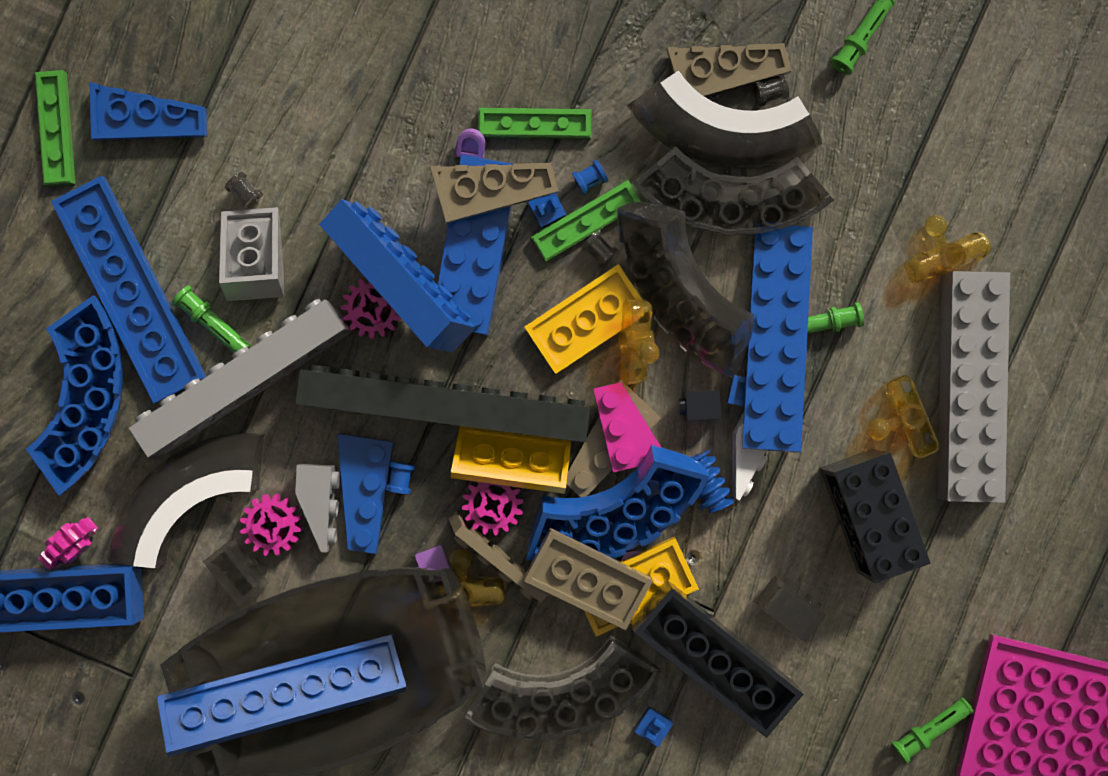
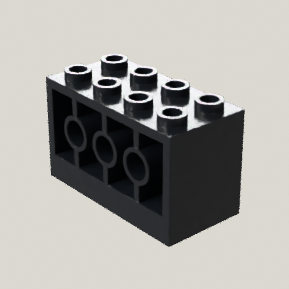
[820,449,931,584]

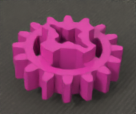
[341,279,402,339]
[462,482,524,535]
[240,493,304,556]
[38,517,98,570]

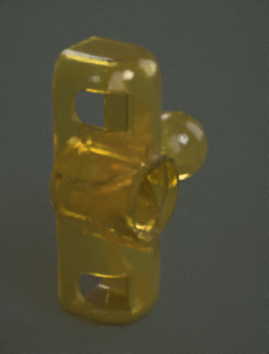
[904,214,991,284]
[619,299,660,385]
[867,375,939,459]
[420,548,506,609]

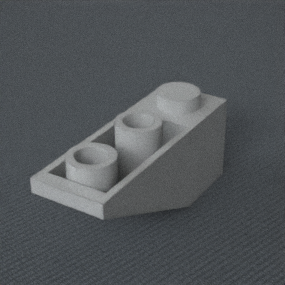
[295,463,340,553]

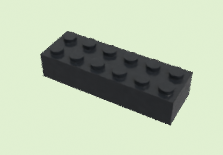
[631,580,804,738]

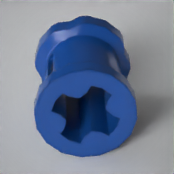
[572,159,609,195]
[385,462,415,494]

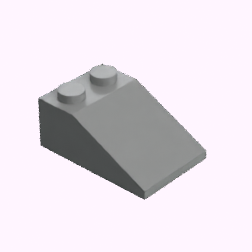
[219,207,284,301]

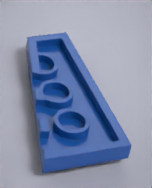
[89,82,208,141]
[337,433,394,554]

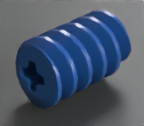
[691,449,735,513]

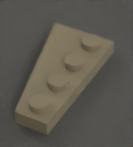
[666,43,792,98]
[430,163,559,224]
[566,379,661,497]
[449,511,549,603]

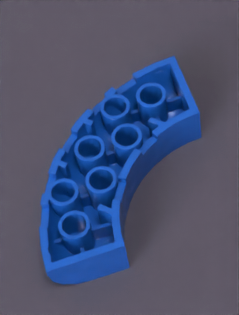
[26,296,123,496]
[526,445,709,561]

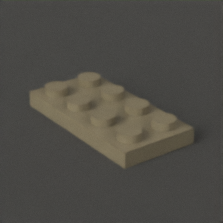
[523,528,653,630]

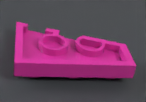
[593,382,662,472]

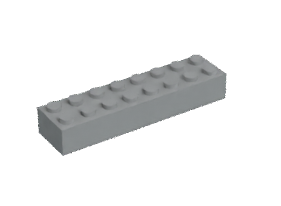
[937,271,1010,503]
[129,299,354,457]

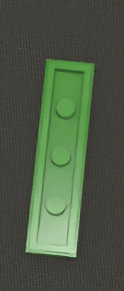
[35,70,75,186]
[478,108,591,139]
[531,180,642,262]

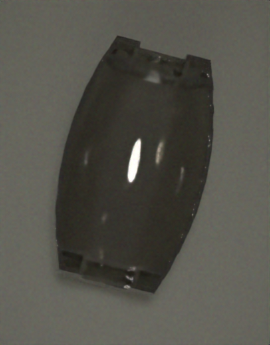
[160,567,486,776]

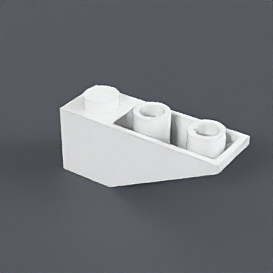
[732,411,767,500]

